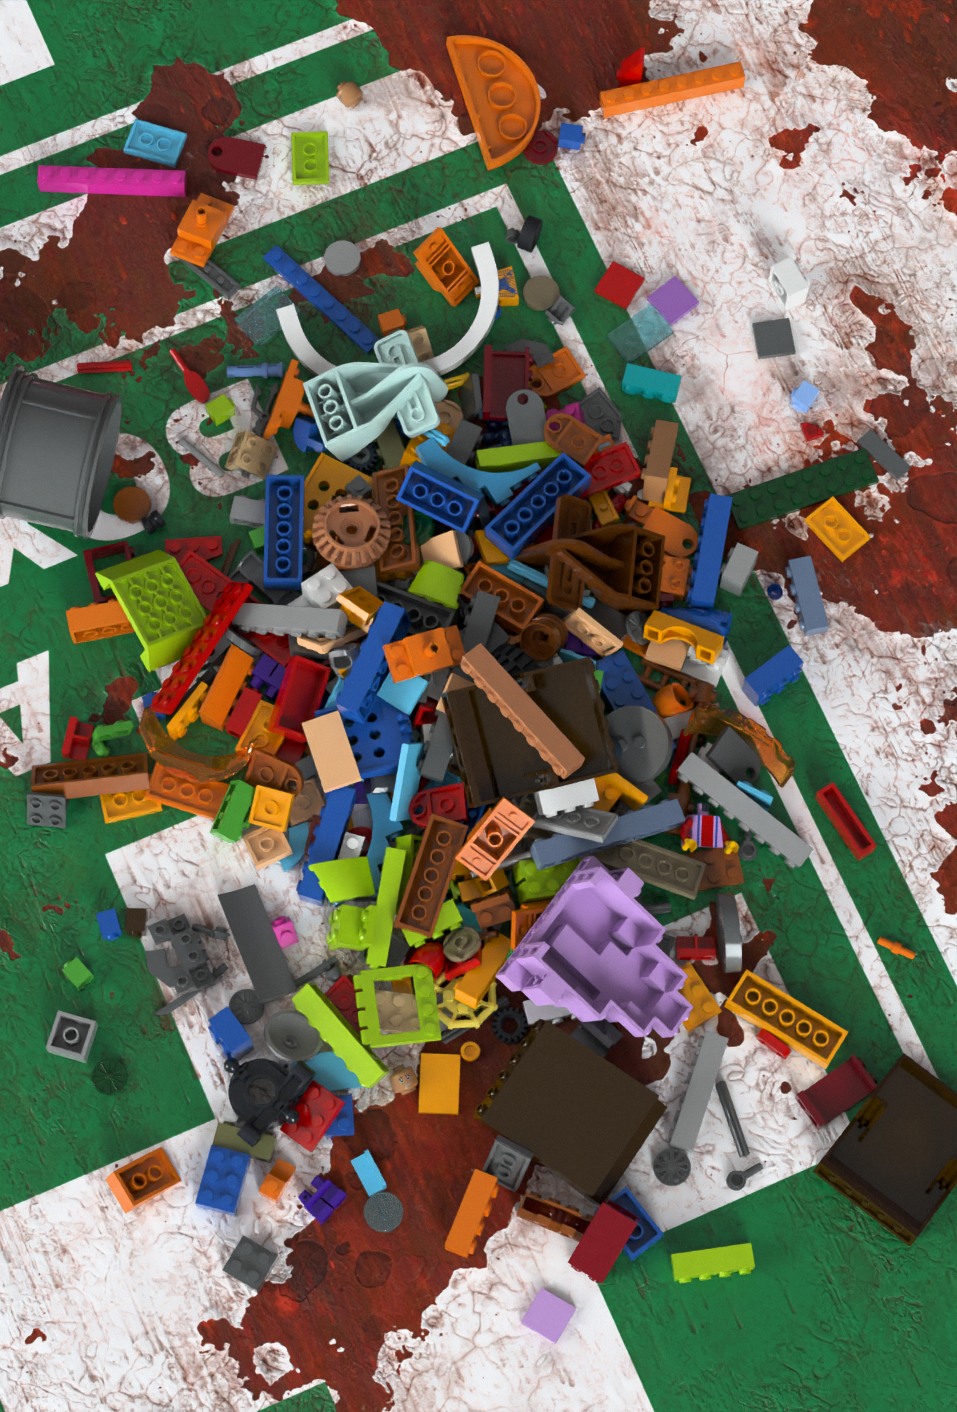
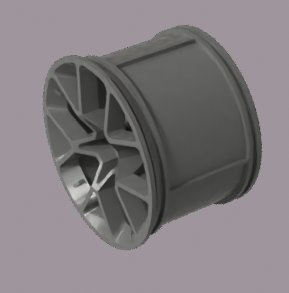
[0,365,123,540]

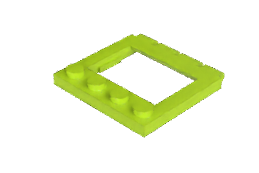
[353,963,442,1049]

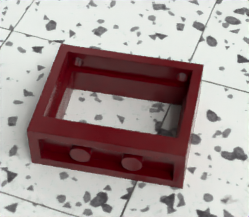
[83,541,135,604]

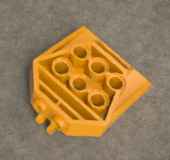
[303,452,374,545]

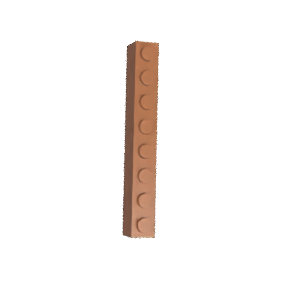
[460,643,585,779]

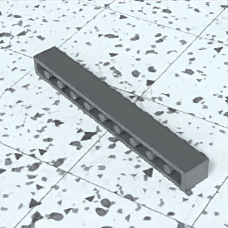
[417,590,501,783]

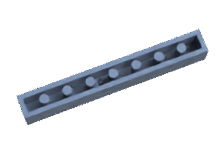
[530,798,686,871]

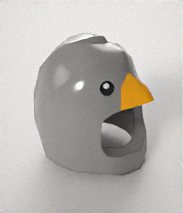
[328,643,361,680]

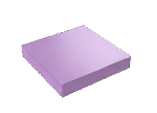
[521,1287,576,1344]

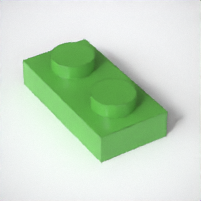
[92,720,134,743]

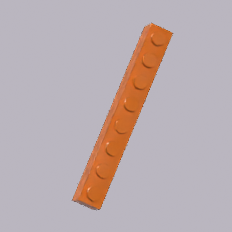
[599,61,745,118]

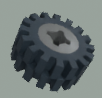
[344,443,378,474]

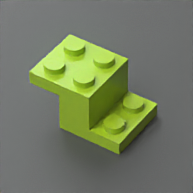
[326,904,378,952]

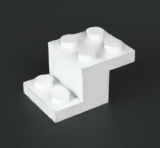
[287,563,353,609]

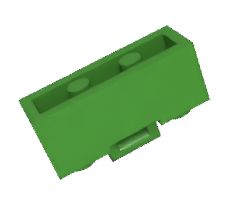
[209,780,256,843]

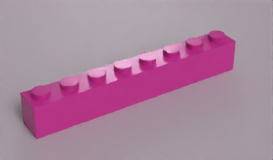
[37,165,187,197]

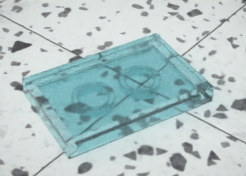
[234,285,301,347]
[607,304,674,364]

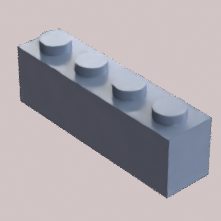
[785,555,829,636]

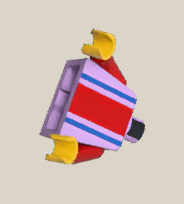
[679,804,739,854]

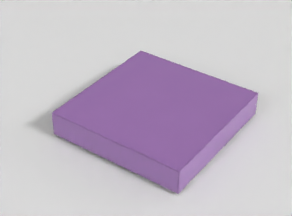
[647,276,699,326]

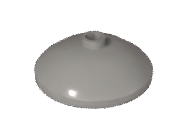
[264,1010,322,1063]

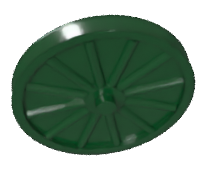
[91,1059,128,1095]

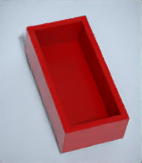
[267,655,331,743]

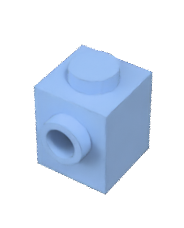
[790,380,820,414]

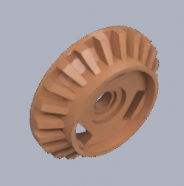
[312,494,391,568]

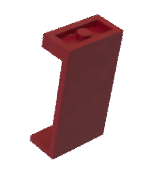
[795,1054,877,1130]
[568,1197,641,1284]

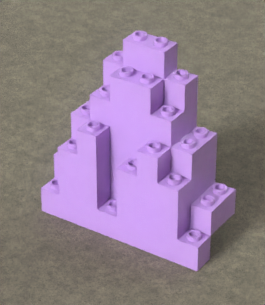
[495,856,694,1038]

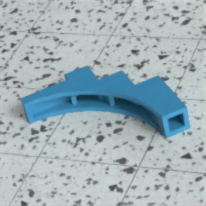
[415,437,541,508]
[326,792,403,907]

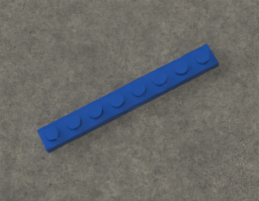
[263,245,380,355]

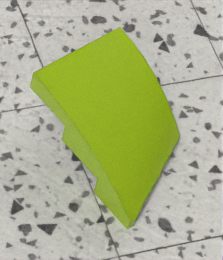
[408,560,464,609]
[309,856,375,903]

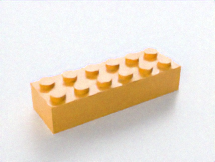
[724,969,848,1069]

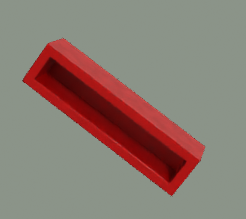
[815,782,877,861]

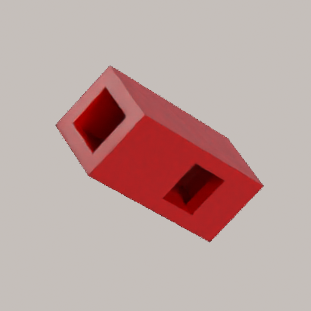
[225,687,263,739]

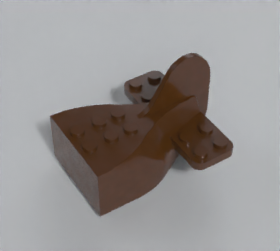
[519,494,665,616]

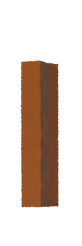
[372,464,422,575]
[31,752,150,799]
[393,813,468,938]

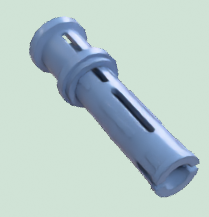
[227,362,284,379]

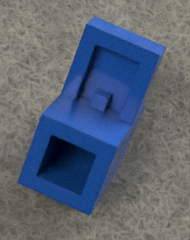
[293,416,328,453]

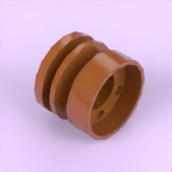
[519,613,568,662]

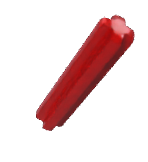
[77,360,132,374]
[668,729,692,785]

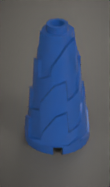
[657,607,732,649]

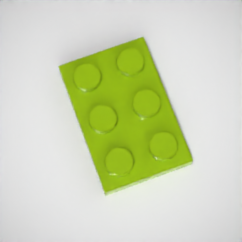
[291,131,329,185]

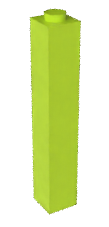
[475,441,560,473]
[365,847,406,969]

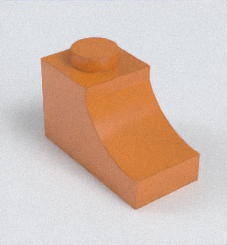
[259,1158,296,1203]

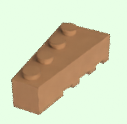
[641,420,679,503]

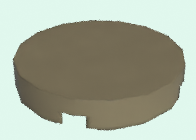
[523,275,560,312]
[443,926,481,962]

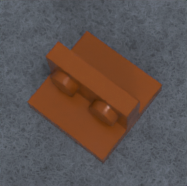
[470,888,516,929]

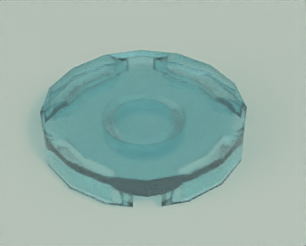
[364,1192,404,1233]

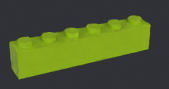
[291,982,390,1088]

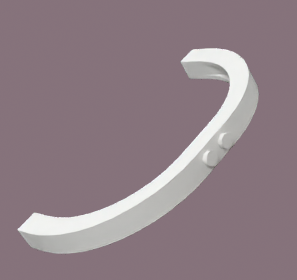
[276,242,499,377]

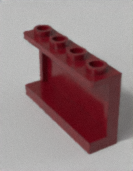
[482,345,533,421]

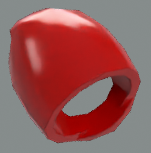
[407,942,447,980]

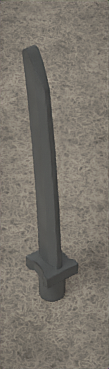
[273,955,339,1001]
[156,963,229,1016]

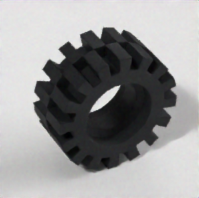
[492,1007,528,1045]

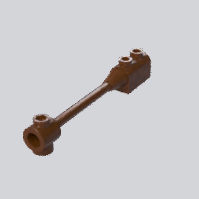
[661,682,717,837]

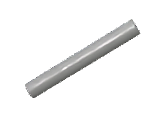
[178,437,225,478]

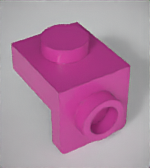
[271,916,299,949]

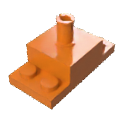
[170,193,234,268]
[413,227,480,307]
[262,359,314,440]
[382,625,466,683]
[455,796,535,881]
[511,899,552,950]

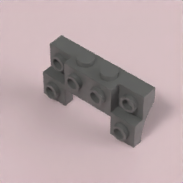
[228,550,301,606]
[148,913,216,996]

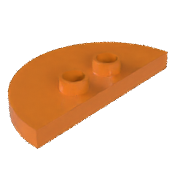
[446,35,541,170]

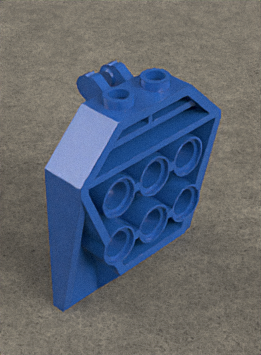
[314,696,415,779]

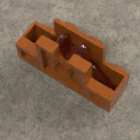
[517,1191,594,1242]

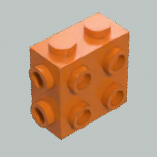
[660,553,693,601]

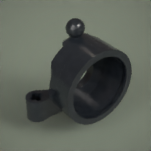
[224,1058,316,1147]

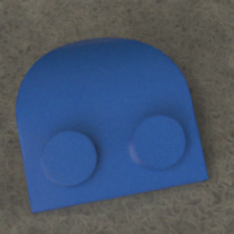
[324,1094,354,1138]

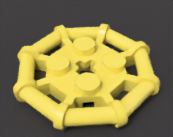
[434,970,498,1030]

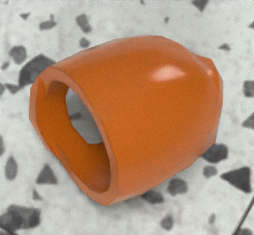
[652,683,694,718]

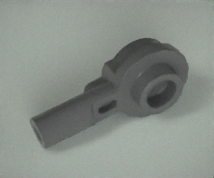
[738,830,758,861]
[192,923,230,941]
[726,1162,763,1191]

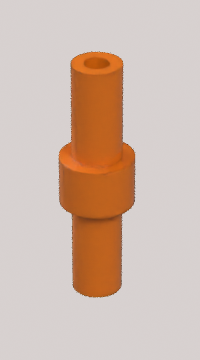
[877,936,916,960]

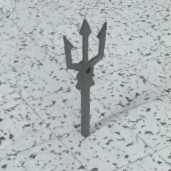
[242,381,278,478]

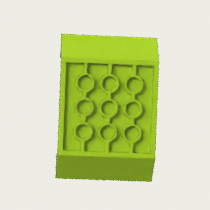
[95,550,207,672]

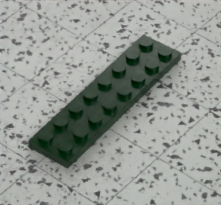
[725,448,879,531]

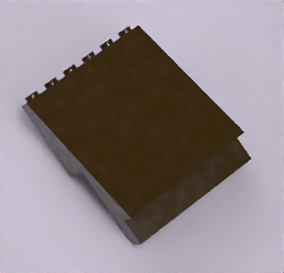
[441,657,619,808]
[473,1019,667,1206]
[813,1053,957,1247]

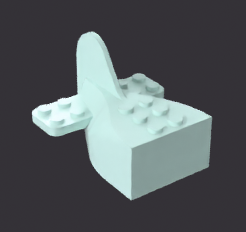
[303,330,448,462]

